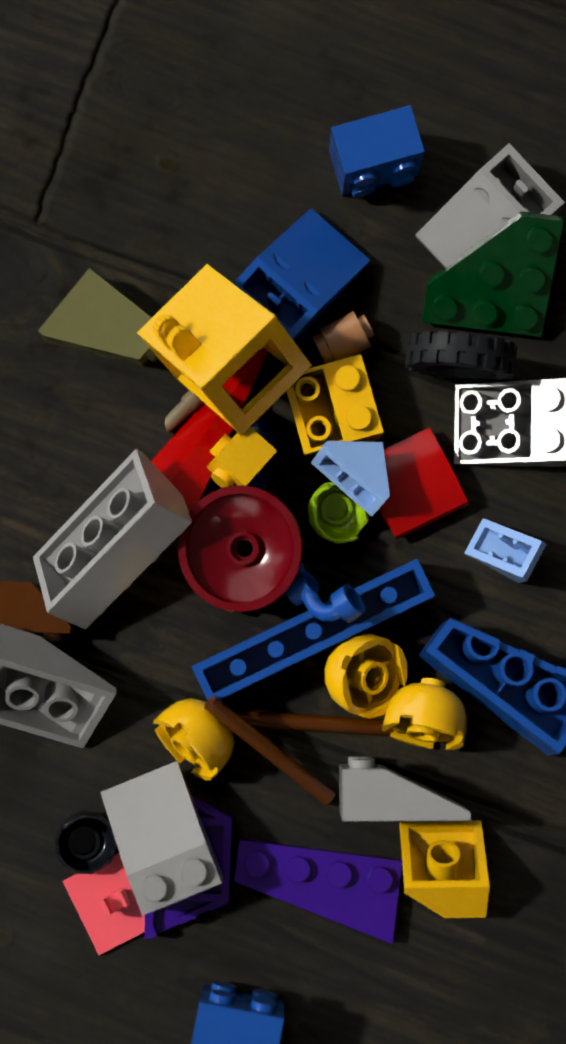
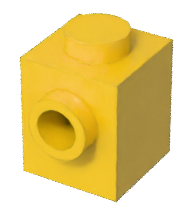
[206,426,277,488]

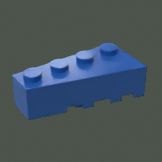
[417,618,566,756]

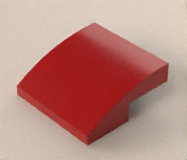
[379,427,469,540]

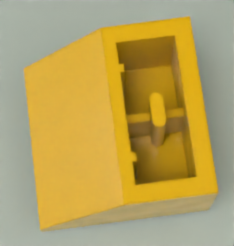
[286,354,384,455]

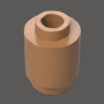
[312,311,375,364]

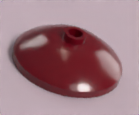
[178,485,303,612]

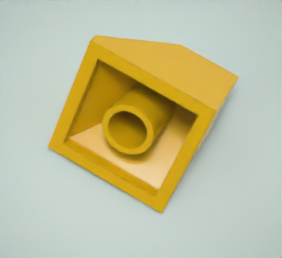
[399,820,490,918]

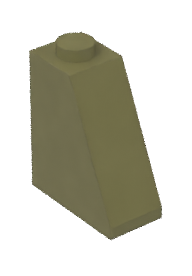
[38,268,158,367]

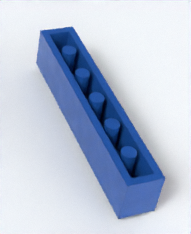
[191,559,435,701]

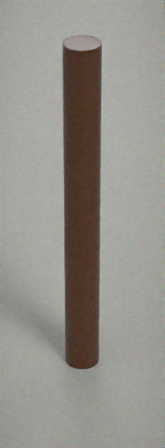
[204,695,335,805]
[233,710,393,736]

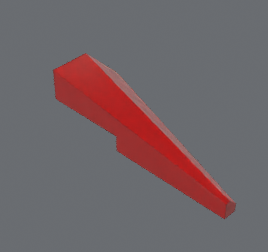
[151,348,269,512]

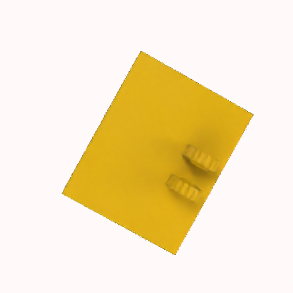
[137,264,312,435]

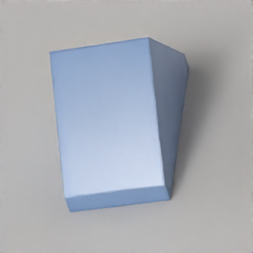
[311,441,390,517]
[464,518,546,583]

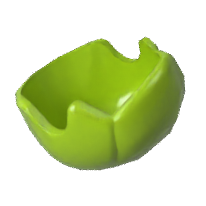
[308,482,369,544]

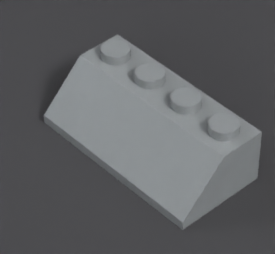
[33,449,192,630]

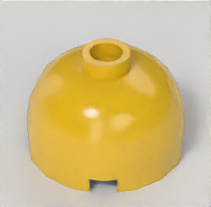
[324,633,407,719]
[382,678,467,750]
[153,698,235,781]

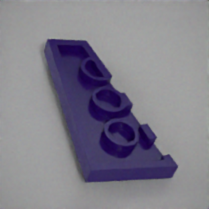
[234,838,402,944]

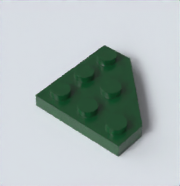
[422,211,564,337]

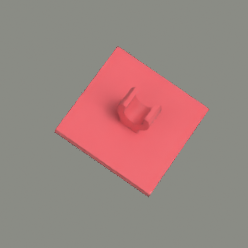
[63,852,145,955]

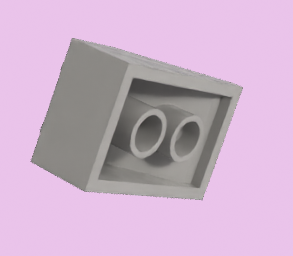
[0,624,116,748]
[339,756,471,821]
[100,760,224,916]

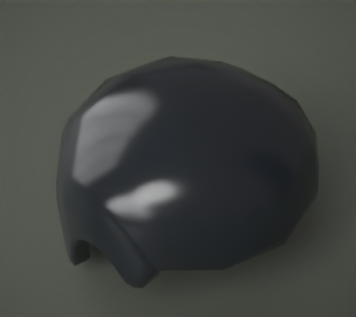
[54,811,117,874]

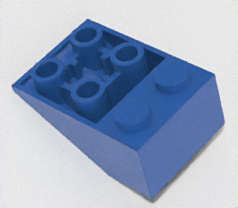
[233,208,371,344]

